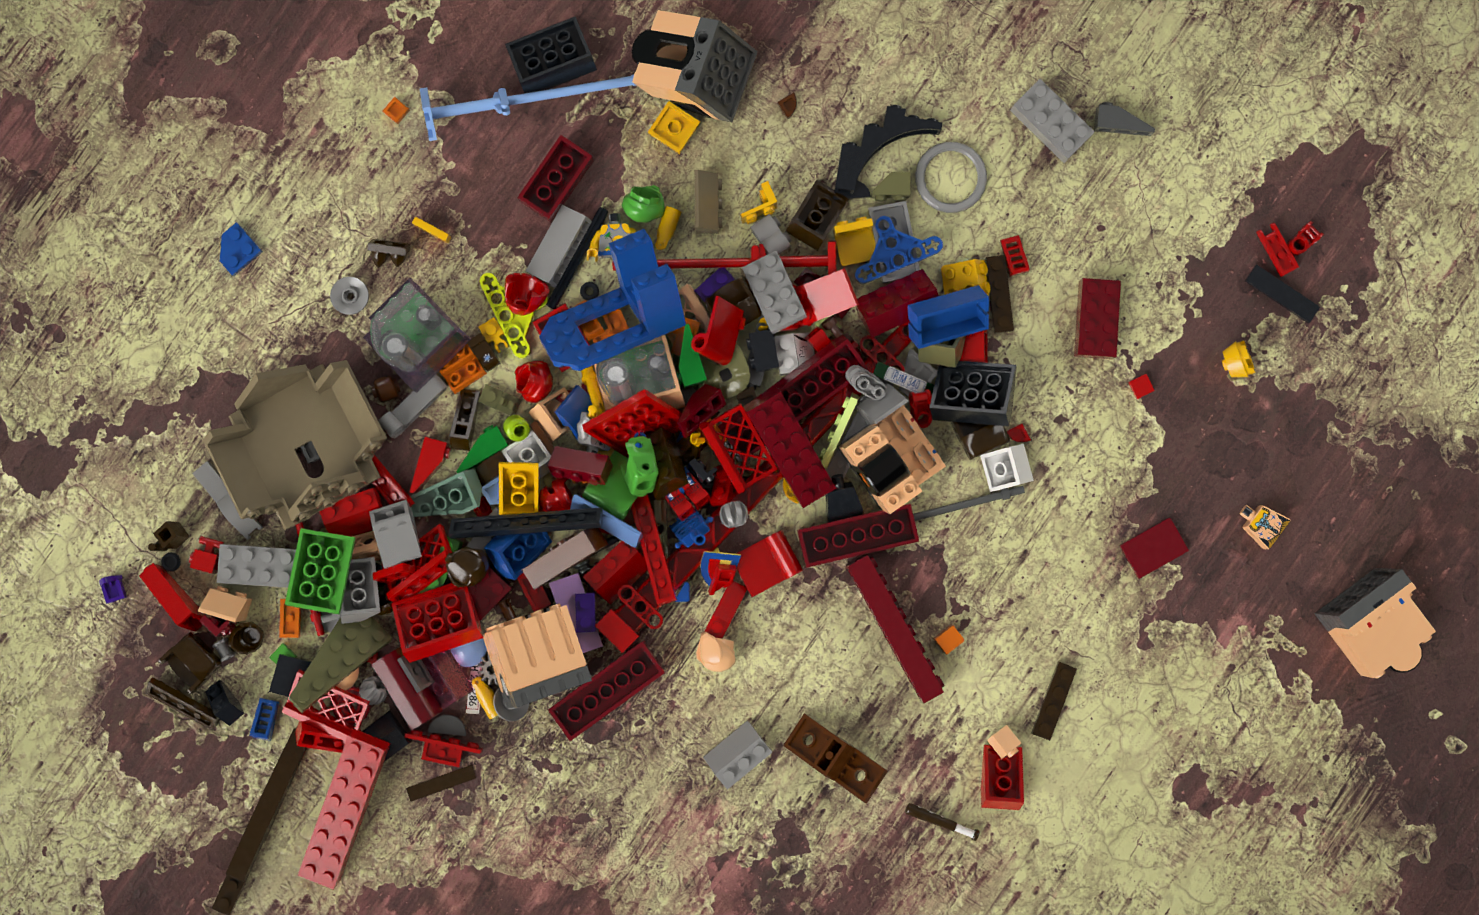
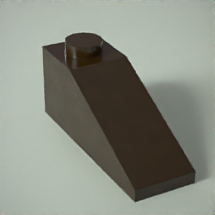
[449,389,480,451]

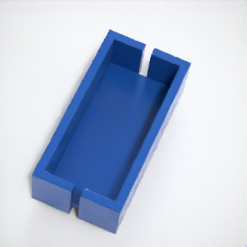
[908,285,989,349]

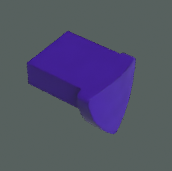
[99,575,127,604]

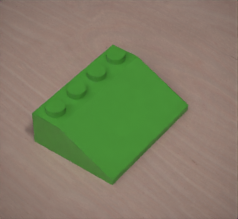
[285,529,356,615]

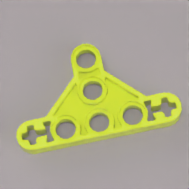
[480,273,549,359]

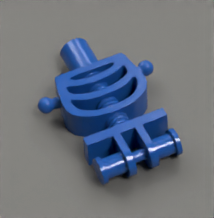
[669,509,713,548]

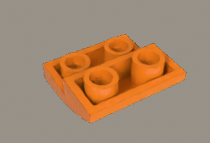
[435,339,487,394]

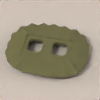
[699,342,750,399]

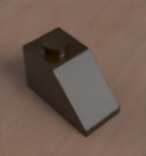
[475,451,508,487]

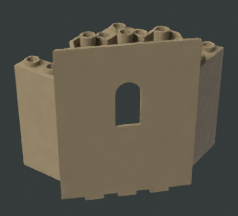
[203,360,387,531]

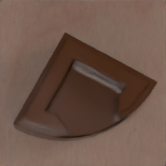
[778,92,797,119]

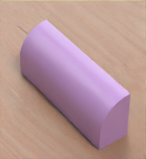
[549,573,603,653]

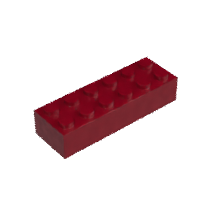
[743,387,836,508]
[797,504,919,568]
[548,640,666,741]

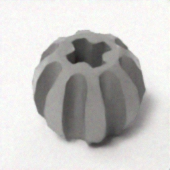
[720,501,748,528]
[359,676,388,705]

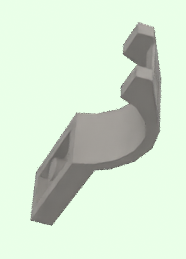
[192,461,263,540]

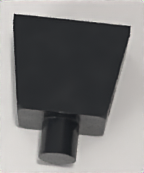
[825,474,864,522]

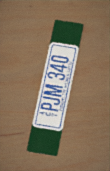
[873,361,934,395]

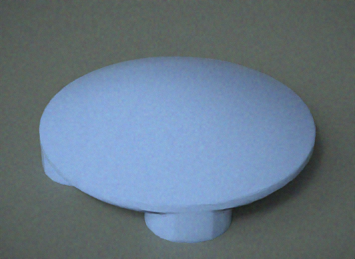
[448,638,487,667]

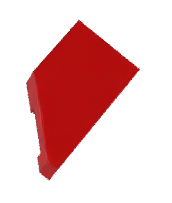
[708,564,737,595]

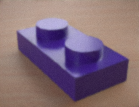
[694,268,735,302]
[575,593,596,633]

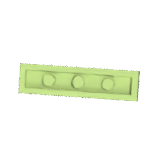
[819,393,859,468]

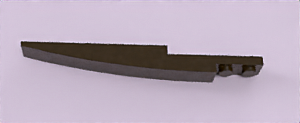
[212,728,307,915]

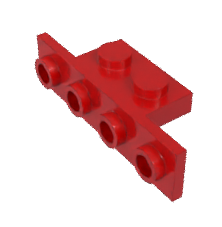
[404,730,484,768]

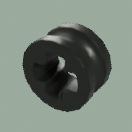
[574,559,593,575]

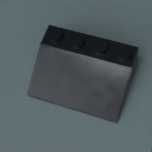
[505,17,597,93]
[929,361,1017,426]

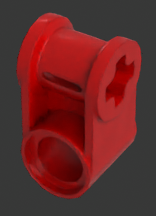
[1287,221,1324,256]
[909,389,932,428]

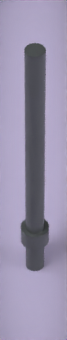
[913,486,1025,521]

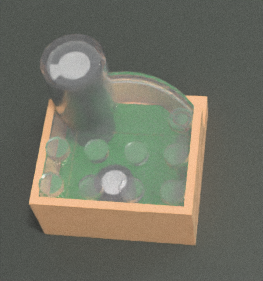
[594,335,685,410]

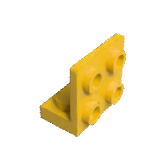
[741,181,777,224]

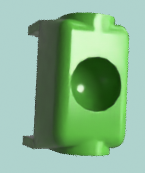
[621,436,658,497]

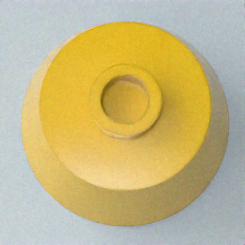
[1222,340,1256,377]

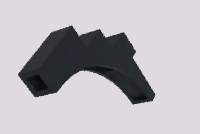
[834,105,943,196]

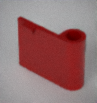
[691,296,746,366]
[736,530,803,598]

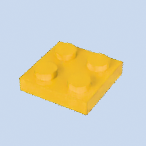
[648,101,700,155]

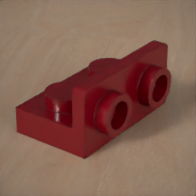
[199,615,239,637]

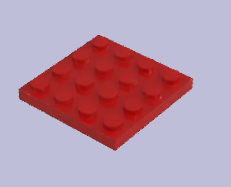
[582,389,682,458]

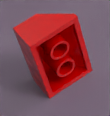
[320,488,383,537]
[583,541,648,605]

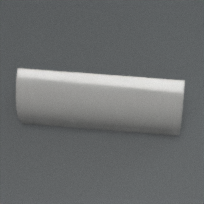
[526,205,592,288]

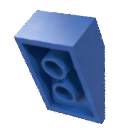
[484,532,552,580]

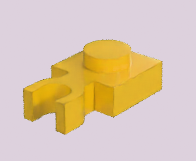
[478,317,509,353]

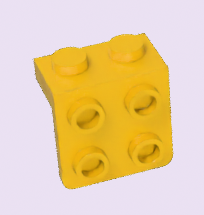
[833,217,876,266]
[941,259,991,298]

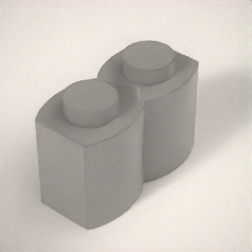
[750,214,791,255]

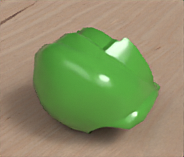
[622,185,665,223]

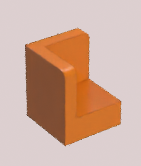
[933,624,964,655]

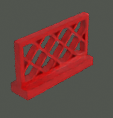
[699,403,777,494]
[386,524,452,602]
[282,669,370,742]

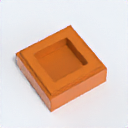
[383,97,410,124]

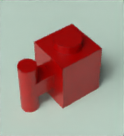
[189,536,224,574]

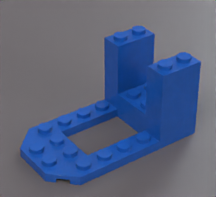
[539,229,686,371]

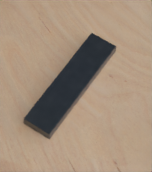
[1245,264,1320,323]

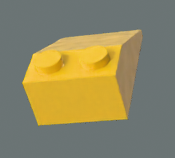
[499,462,539,515]

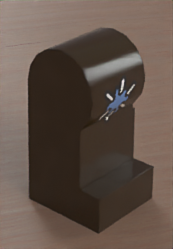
[467,333,501,372]

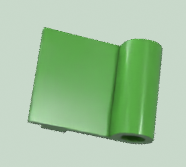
[582,450,638,521]

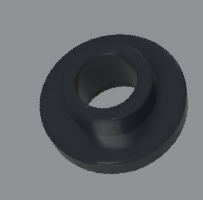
[580,282,599,301]

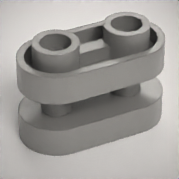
[846,365,887,400]

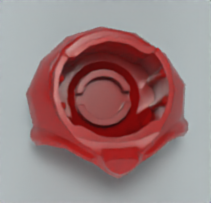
[515,361,553,403]

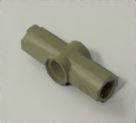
[651,500,669,558]

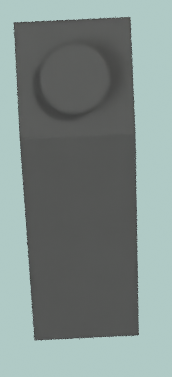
[1094,102,1155,136]

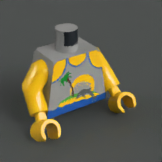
[587,213,637,262]

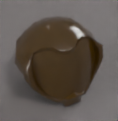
[445,546,489,587]

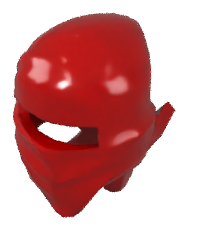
[539,478,586,512]

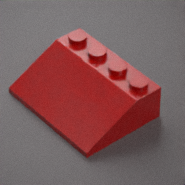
[392,583,484,663]

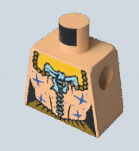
[1239,505,1291,549]

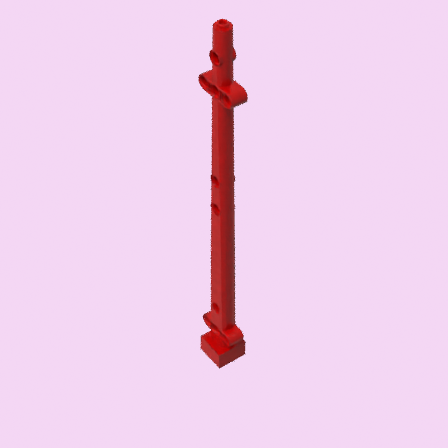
[595,321,912,653]

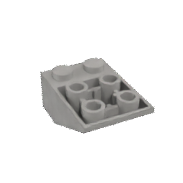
[369,500,422,569]

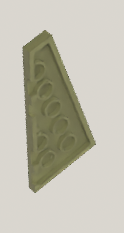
[289,617,392,713]

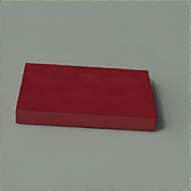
[1119,517,1189,579]

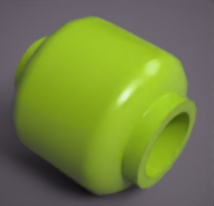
[503,414,530,442]

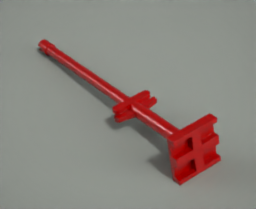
[612,241,837,274]

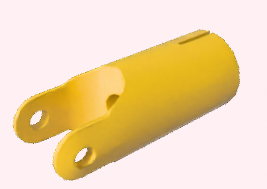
[655,206,682,250]
[472,677,498,719]

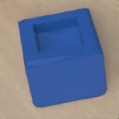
[675,582,690,602]

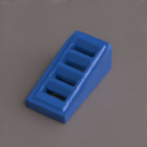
[249,698,279,741]

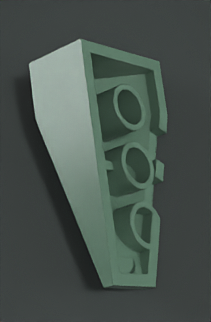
[410,469,482,517]

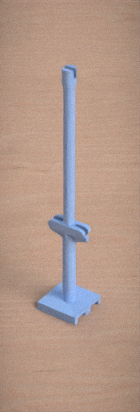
[420,74,637,141]

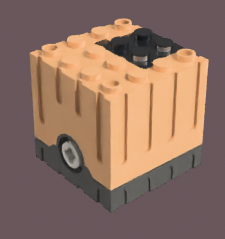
[483,603,592,708]

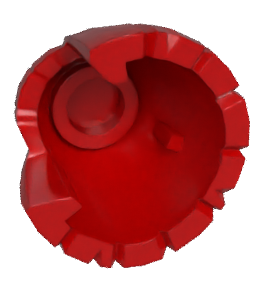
[504,273,550,316]

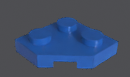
[220,222,263,276]

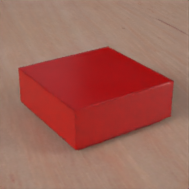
[1128,374,1155,399]

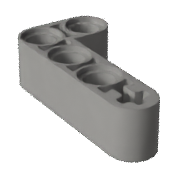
[378,373,448,438]

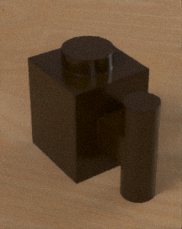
[148,521,190,551]

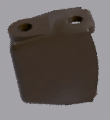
[704,275,762,326]
[951,422,1010,460]
[158,632,222,694]

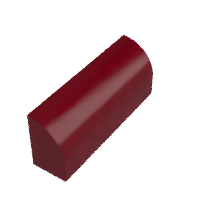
[371,647,443,731]

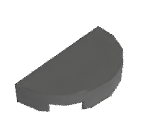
[428,714,467,736]

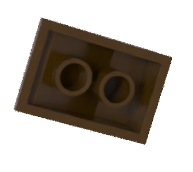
[785,180,849,251]

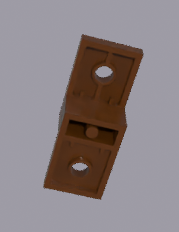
[783,713,888,804]

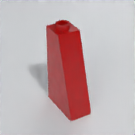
[139,563,206,632]

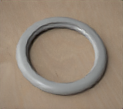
[915,142,987,213]

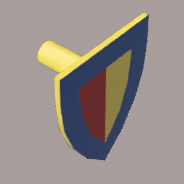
[700,548,741,586]

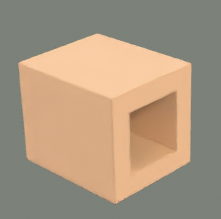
[987,725,1021,759]

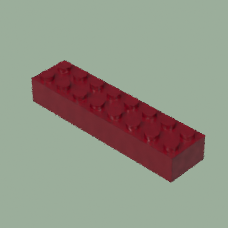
[718,335,869,460]
[846,555,945,703]

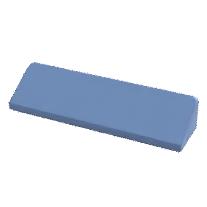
[570,494,643,548]

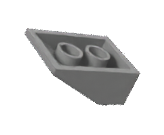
[855,384,908,425]

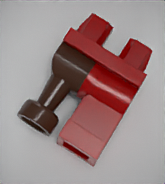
[804,315,861,356]

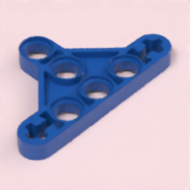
[855,216,943,284]

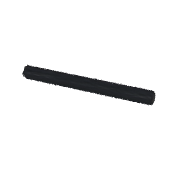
[546,207,608,309]

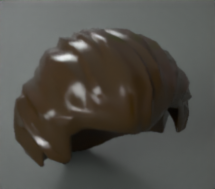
[228,622,264,655]

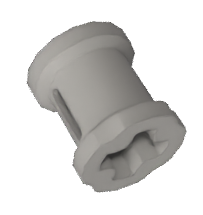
[212,637,237,663]

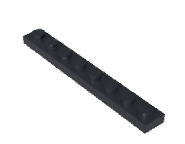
[449,507,603,539]

